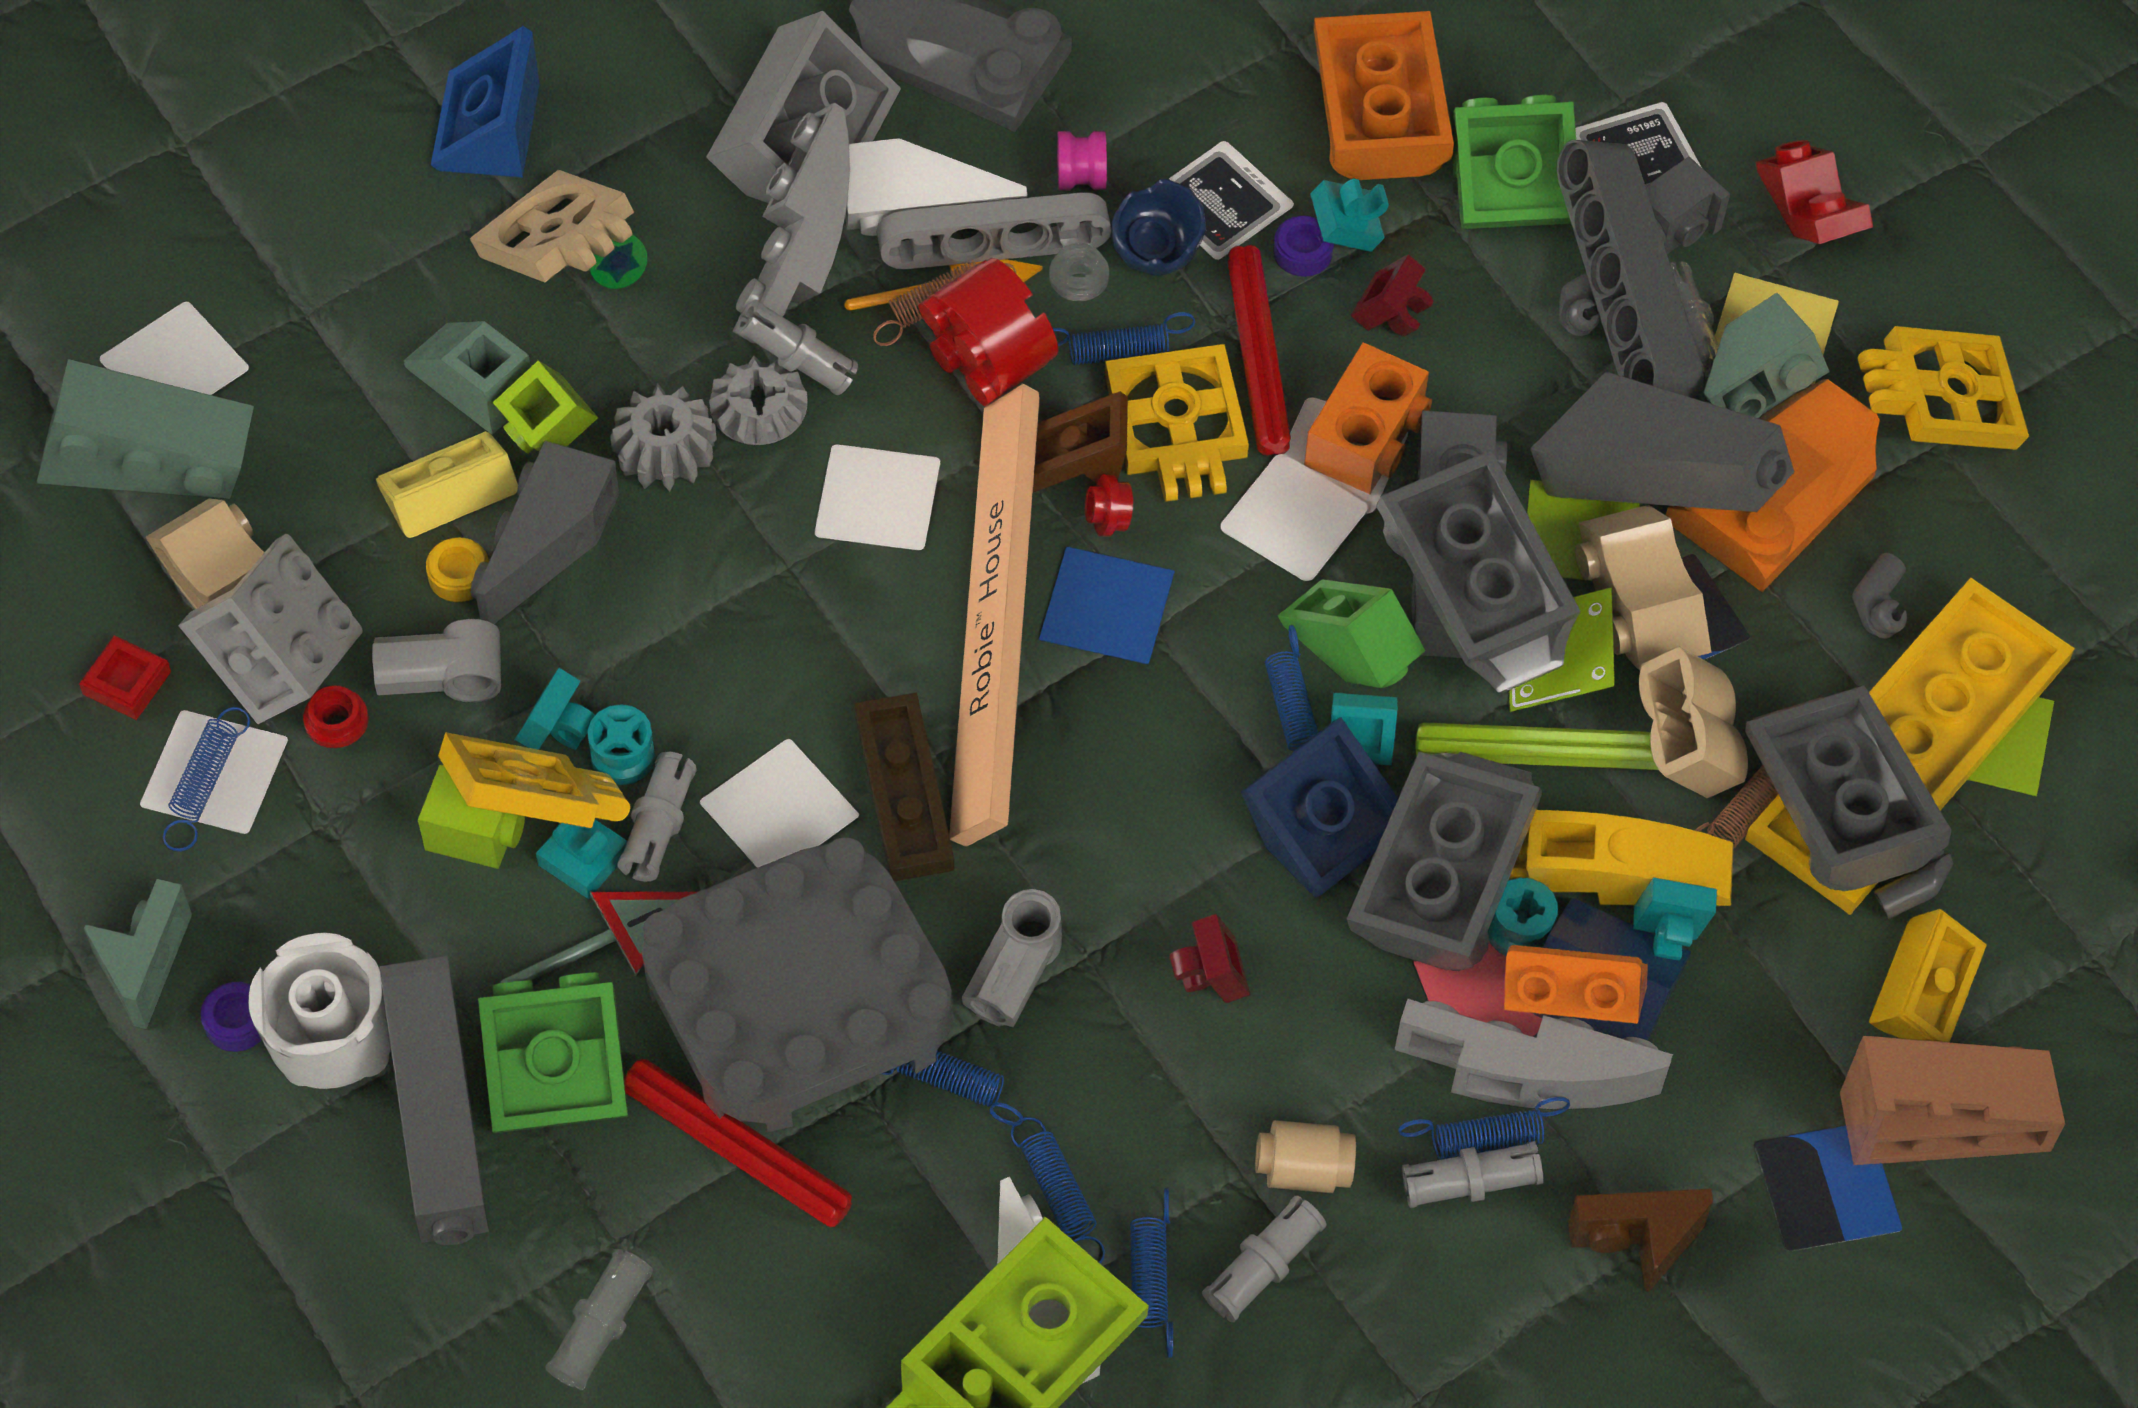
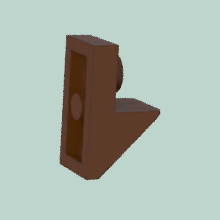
[1033,391,1128,493]
[1568,1188,1713,1292]

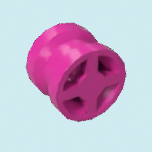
[1057,131,1107,191]

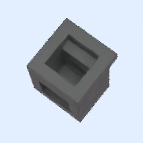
[1646,157,1730,254]

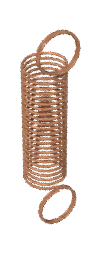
[873,259,1016,346]
[1695,765,1778,849]

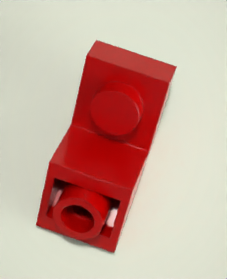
[1756,140,1873,244]

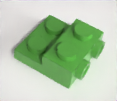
[1450,95,1576,229]
[478,972,628,1133]

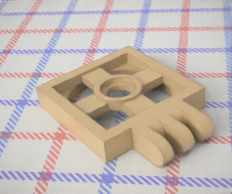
[470,170,634,283]

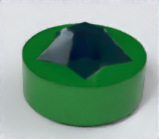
[588,230,647,289]

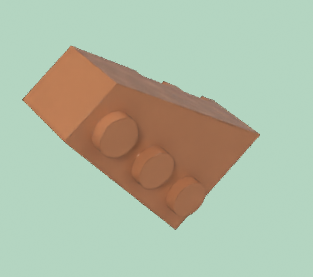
[1840,1036,2065,1165]

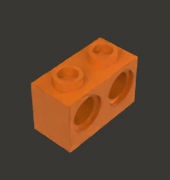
[1304,342,1432,495]

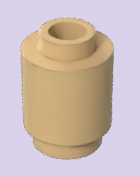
[1255,1120,1356,1193]

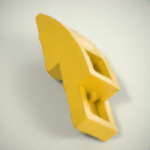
[1508,810,1733,906]

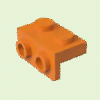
[1504,945,1648,1024]

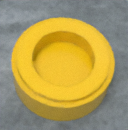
[426,537,489,602]

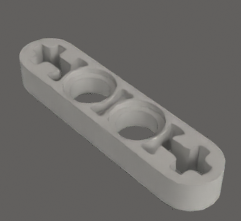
[876,193,1112,269]

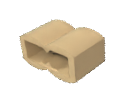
[1639,646,1748,798]

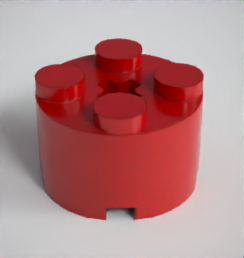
[918,258,1058,406]

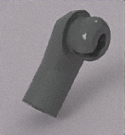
[1558,273,1600,336]
[1852,553,1907,639]
[1874,849,1953,920]

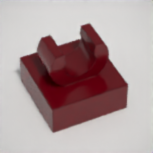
[1351,254,1434,336]
[1169,914,1250,1003]

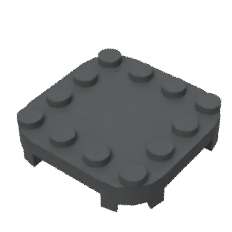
[642,838,954,1132]

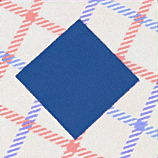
[1039,546,1175,665]

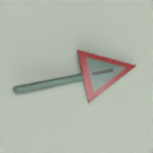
[501,892,697,983]

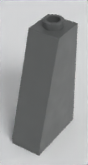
[1530,372,1794,512]
[379,956,489,1245]

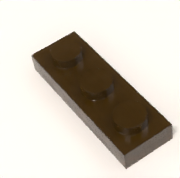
[854,692,954,882]

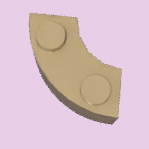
[146,498,265,609]
[1575,505,1712,670]

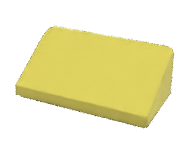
[376,431,518,538]

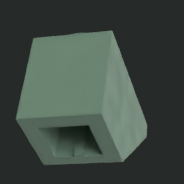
[1704,293,1830,418]
[404,321,531,435]

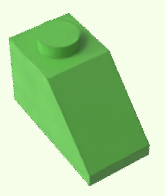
[1278,579,1426,688]

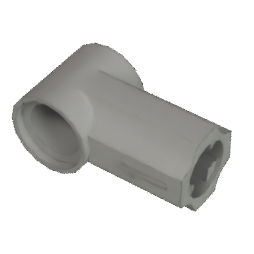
[372,619,501,702]
[962,889,1062,1027]

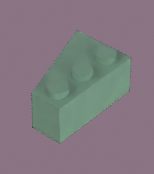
[36,359,254,499]

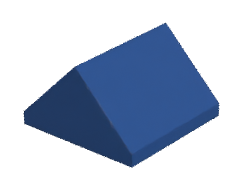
[431,26,540,178]

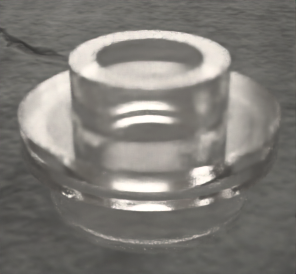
[1049,243,1109,301]

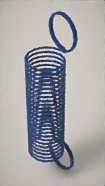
[1053,312,1195,366]
[1265,625,1318,751]
[163,707,250,852]
[882,1050,1023,1126]
[1398,1097,1570,1160]
[1011,1117,1105,1264]
[1130,1188,1173,1358]

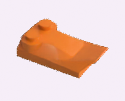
[1314,11,1454,180]
[1666,379,1880,592]

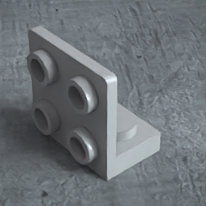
[178,534,362,724]

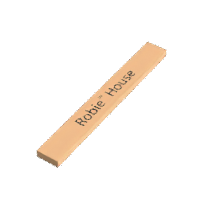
[949,384,1040,847]

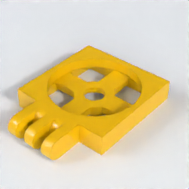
[1857,326,2029,450]
[1105,344,1249,502]
[438,732,630,828]

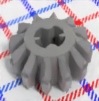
[610,383,717,492]

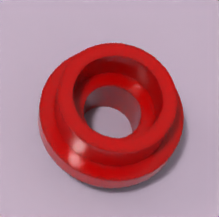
[1085,474,1133,537]
[303,685,369,748]

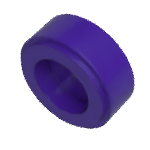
[1273,216,1334,277]
[200,982,262,1052]

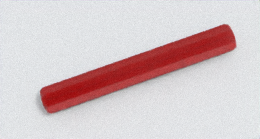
[1228,244,1291,456]
[624,1059,852,1227]

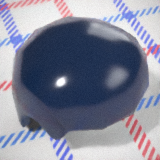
[1111,179,1206,276]

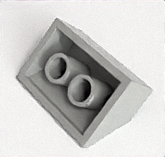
[706,11,901,203]

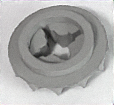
[709,356,808,445]

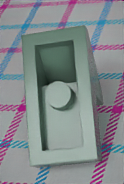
[84,879,192,1029]

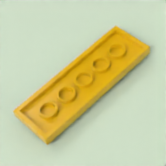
[1745,578,2075,915]

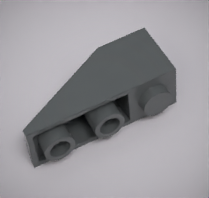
[471,441,619,624]

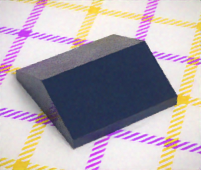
[1241,717,1398,897]
[1532,897,1691,1041]

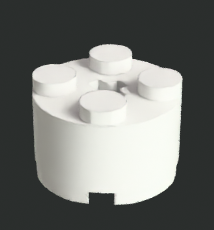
[248,933,391,1089]

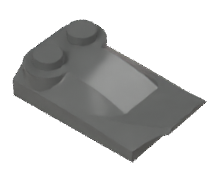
[849,0,1072,132]
[1377,450,1581,693]
[1745,685,1951,891]
[1347,752,1542,971]

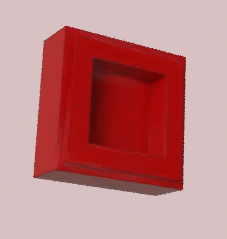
[79,635,171,721]

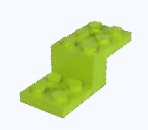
[886,1217,1149,1408]

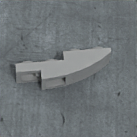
[733,103,850,343]
[1395,999,1673,1109]

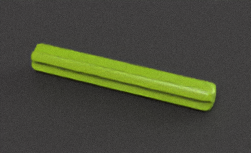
[1415,722,1659,770]

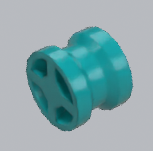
[587,704,655,785]
[1488,878,1558,956]

